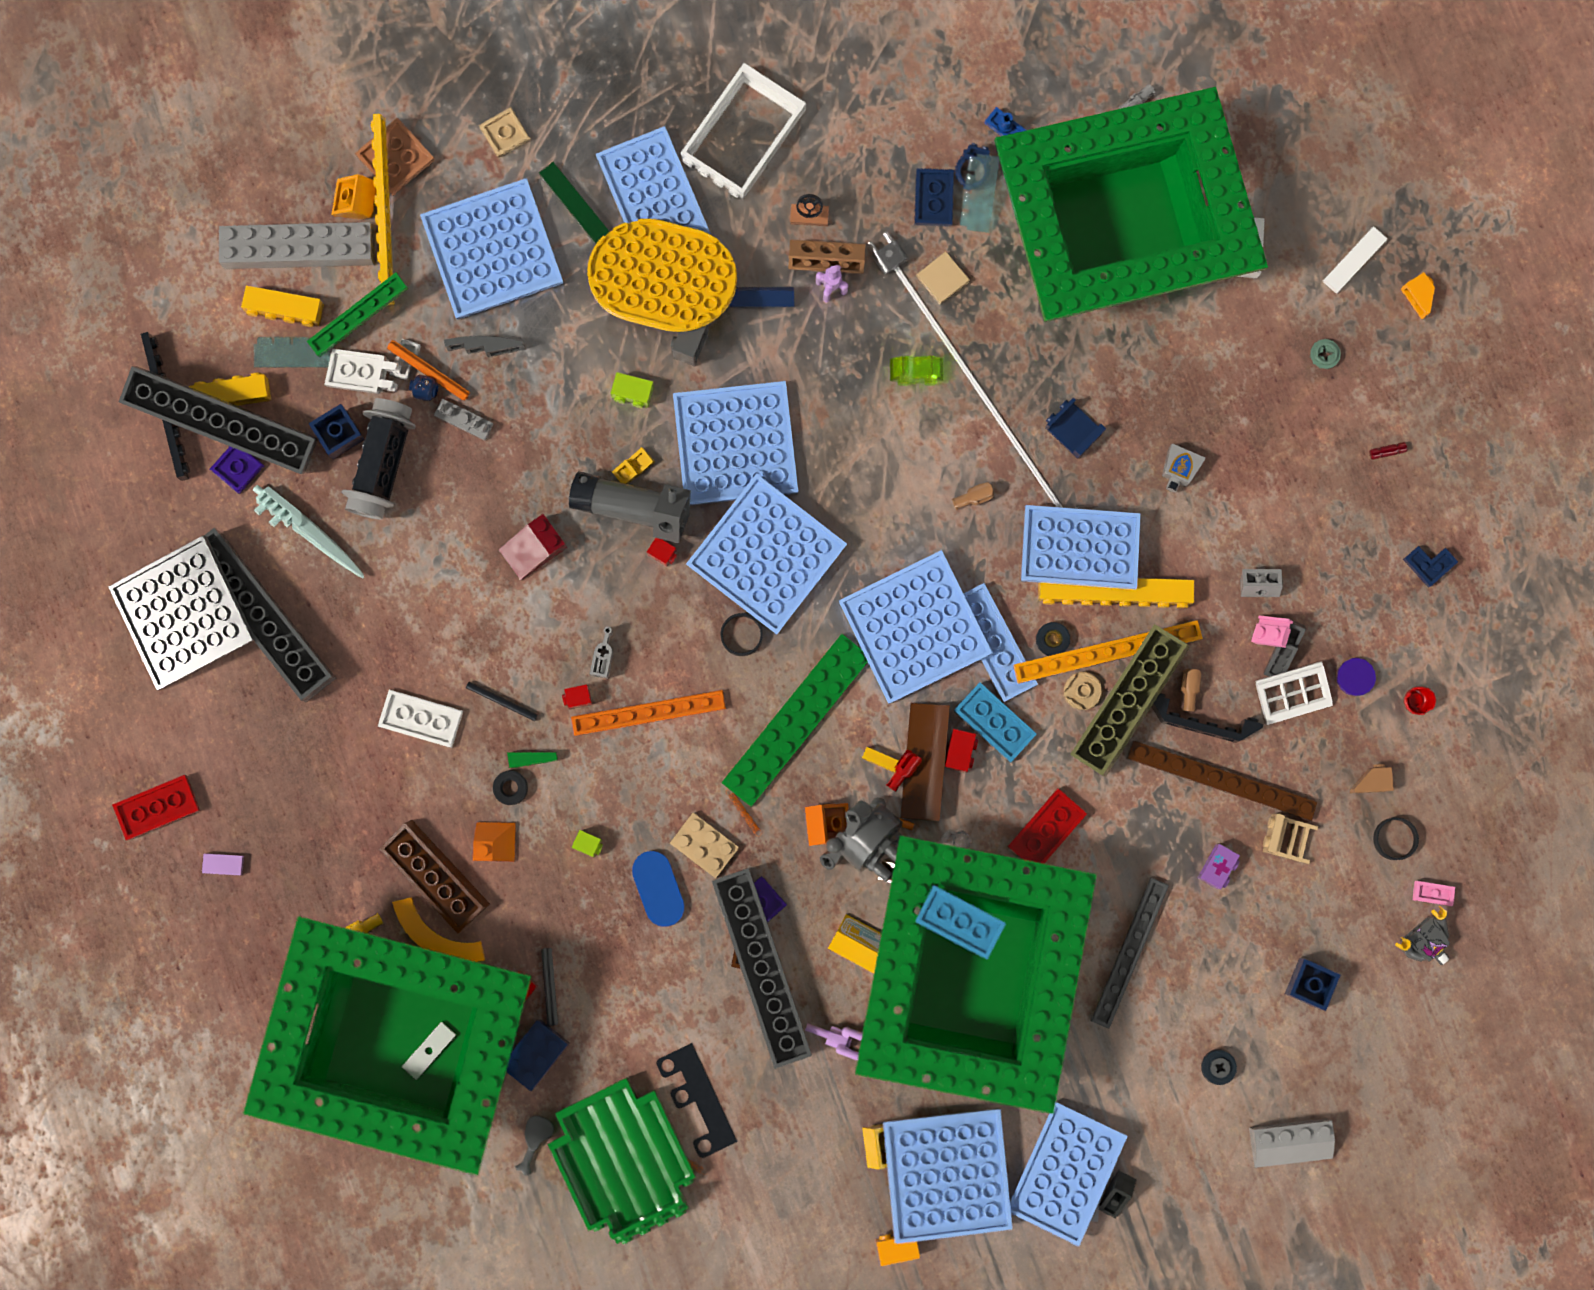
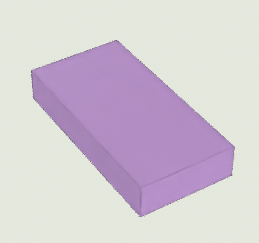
[202,854,244,875]

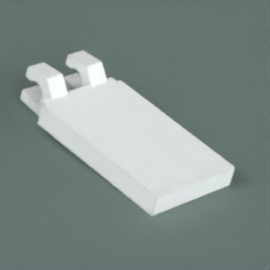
[324,349,402,394]

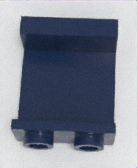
[1045,398,1106,459]

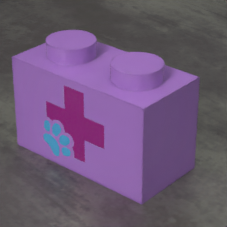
[1197,844,1240,890]

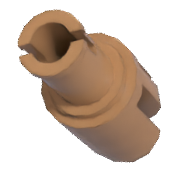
[952,482,994,510]
[1181,668,1201,711]

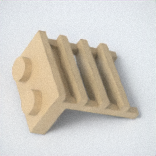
[1262,814,1318,864]

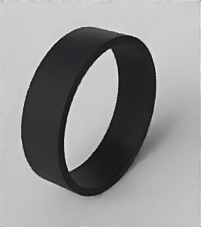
[720,613,763,656]
[1373,817,1419,860]

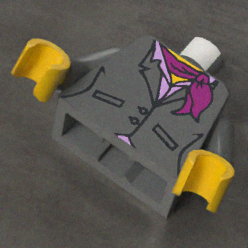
[1395,906,1450,965]

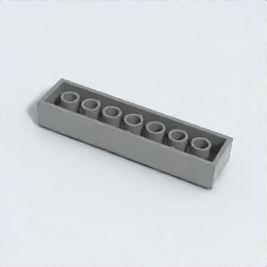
[219,222,375,269]

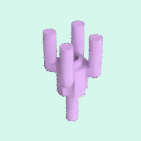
[816,265,848,302]
[805,1023,862,1060]

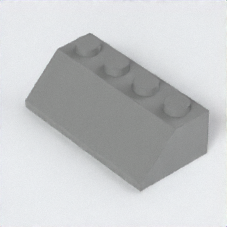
[1249,1118,1335,1168]

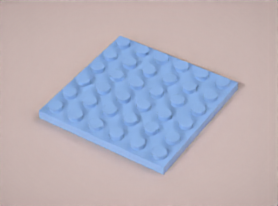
[420,178,563,320]
[673,381,798,505]
[686,474,847,635]
[839,550,993,704]
[883,1108,1012,1244]

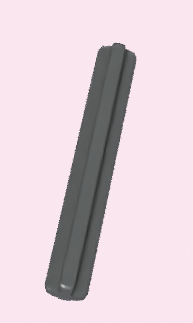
[541,948,558,1026]

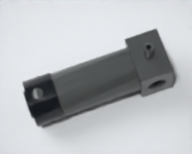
[569,471,691,543]

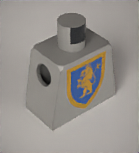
[1162,443,1205,493]

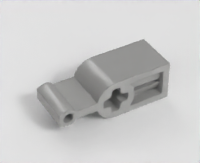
[590,626,613,679]

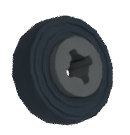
[1201,1050,1237,1085]

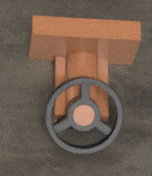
[790,194,829,226]

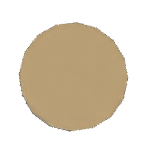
[1064,672,1102,710]

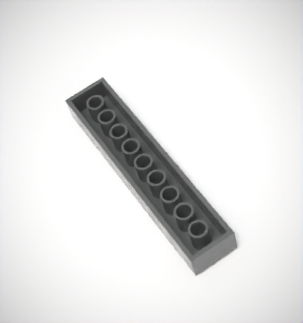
[118,366,318,474]
[204,528,336,702]
[712,868,812,1069]

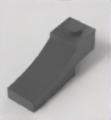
[1263,618,1306,677]

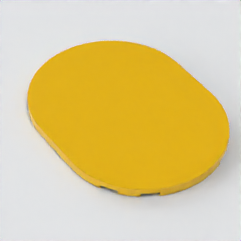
[587,219,737,332]

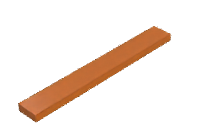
[571,690,726,736]

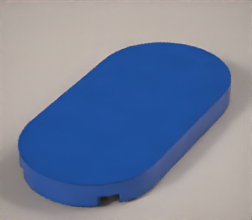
[632,851,684,927]

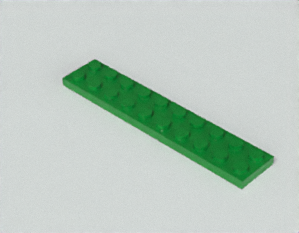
[721,634,871,807]

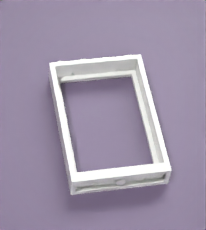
[681,63,806,199]

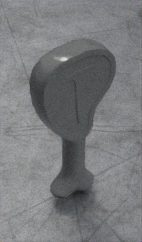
[515,1115,555,1176]

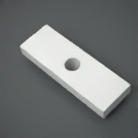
[402,1022,456,1080]

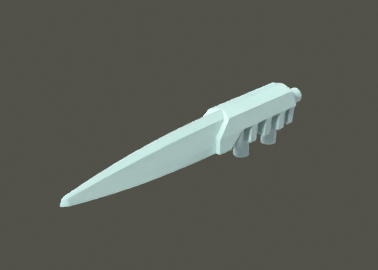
[253,485,364,578]

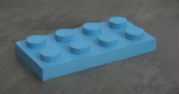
[954,682,1037,763]
[915,886,1006,959]

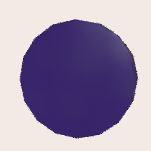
[1337,658,1376,696]

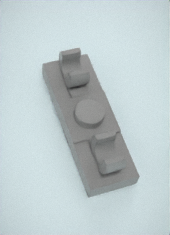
[434,399,494,441]

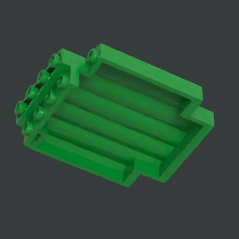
[547,1077,696,1245]

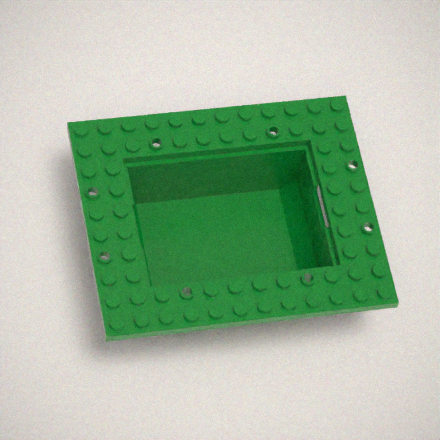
[994,87,1268,322]
[855,836,1097,1114]
[243,916,532,1176]

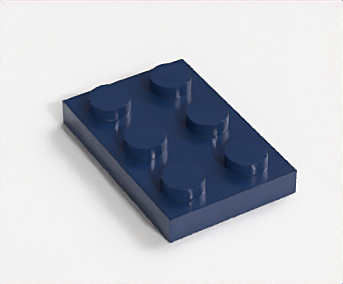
[914,168,954,227]

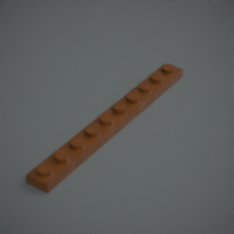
[1127,741,1317,821]

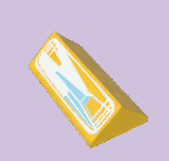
[828,914,881,973]

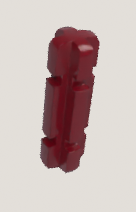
[1369,442,1408,460]

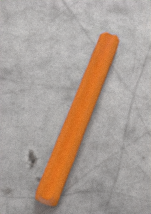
[387,340,470,401]

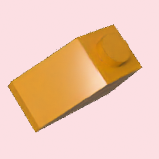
[1401,272,1435,319]

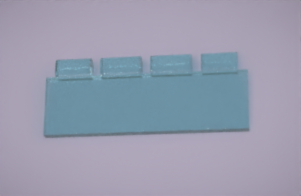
[960,154,1000,233]
[254,337,330,367]

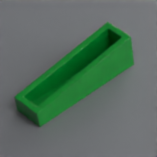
[507,752,558,769]

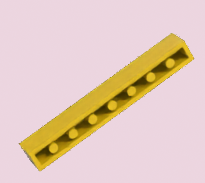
[1038,578,1194,608]

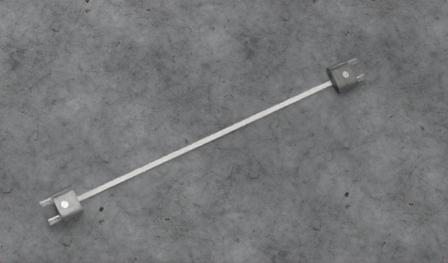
[867,231,1080,509]

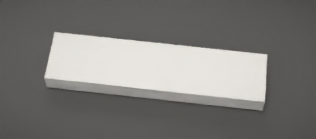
[1322,226,1387,294]

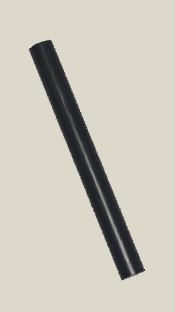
[466,681,538,722]

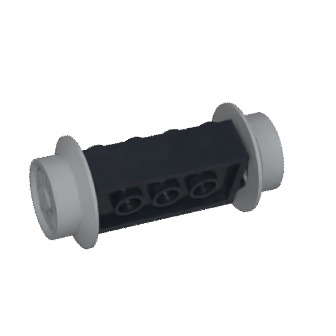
[341,398,416,520]

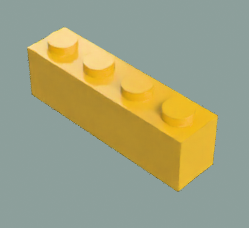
[241,286,324,327]
[188,372,271,406]

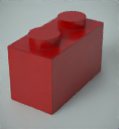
[944,729,978,773]

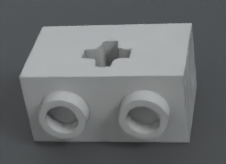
[1240,569,1283,597]

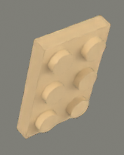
[670,813,739,878]

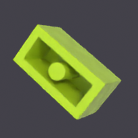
[610,372,654,408]

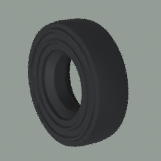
[493,770,528,805]

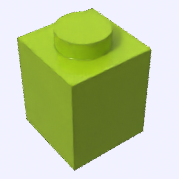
[571,830,603,857]

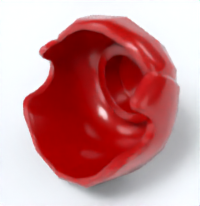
[1404,686,1437,715]

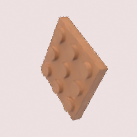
[355,117,435,196]

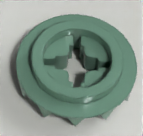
[1310,339,1341,369]

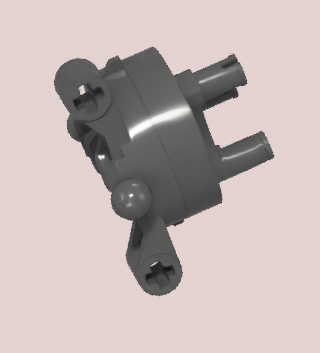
[820,798,903,883]

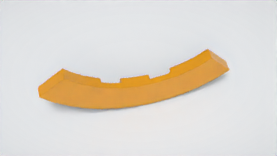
[392,897,485,962]

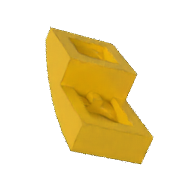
[612,447,655,484]

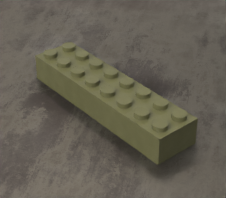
[1070,624,1190,777]

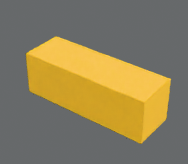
[862,747,899,773]

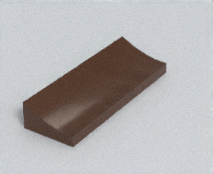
[900,703,950,822]
[380,820,490,933]

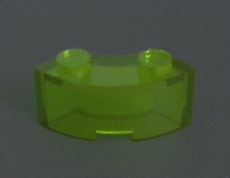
[890,355,943,386]

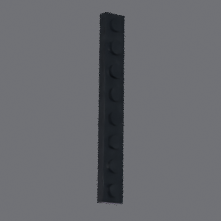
[141,332,190,481]

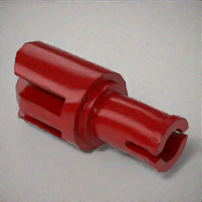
[886,749,922,792]

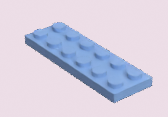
[963,583,1038,703]

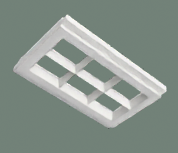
[1255,661,1333,725]

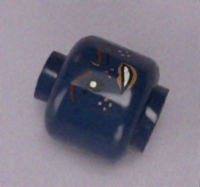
[409,374,439,401]

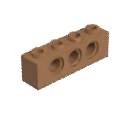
[788,240,865,274]

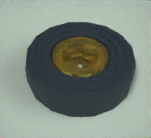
[1036,622,1070,656]

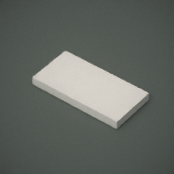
[378,689,464,748]

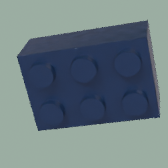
[506,1019,570,1092]

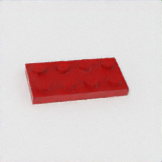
[112,775,200,841]
[1007,788,1087,864]

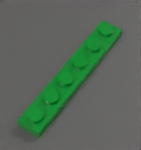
[307,272,409,357]

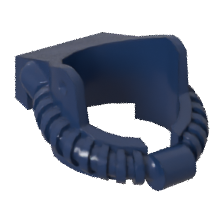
[955,143,992,191]

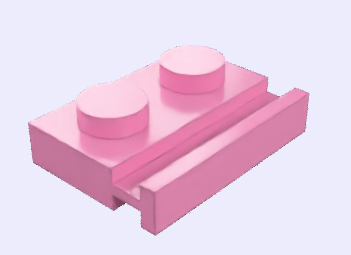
[1251,616,1293,648]

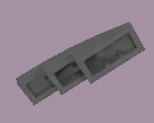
[444,336,525,358]

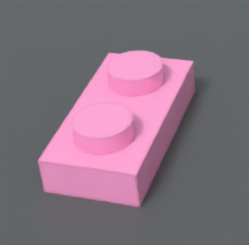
[1412,881,1455,906]

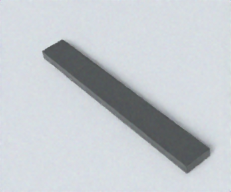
[1091,878,1169,1029]

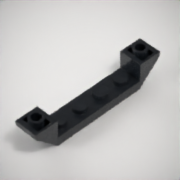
[1151,693,1264,743]

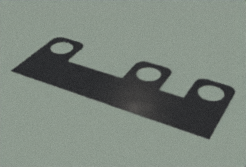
[656,1043,737,1158]

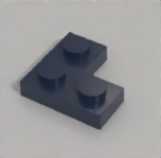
[1403,546,1458,588]

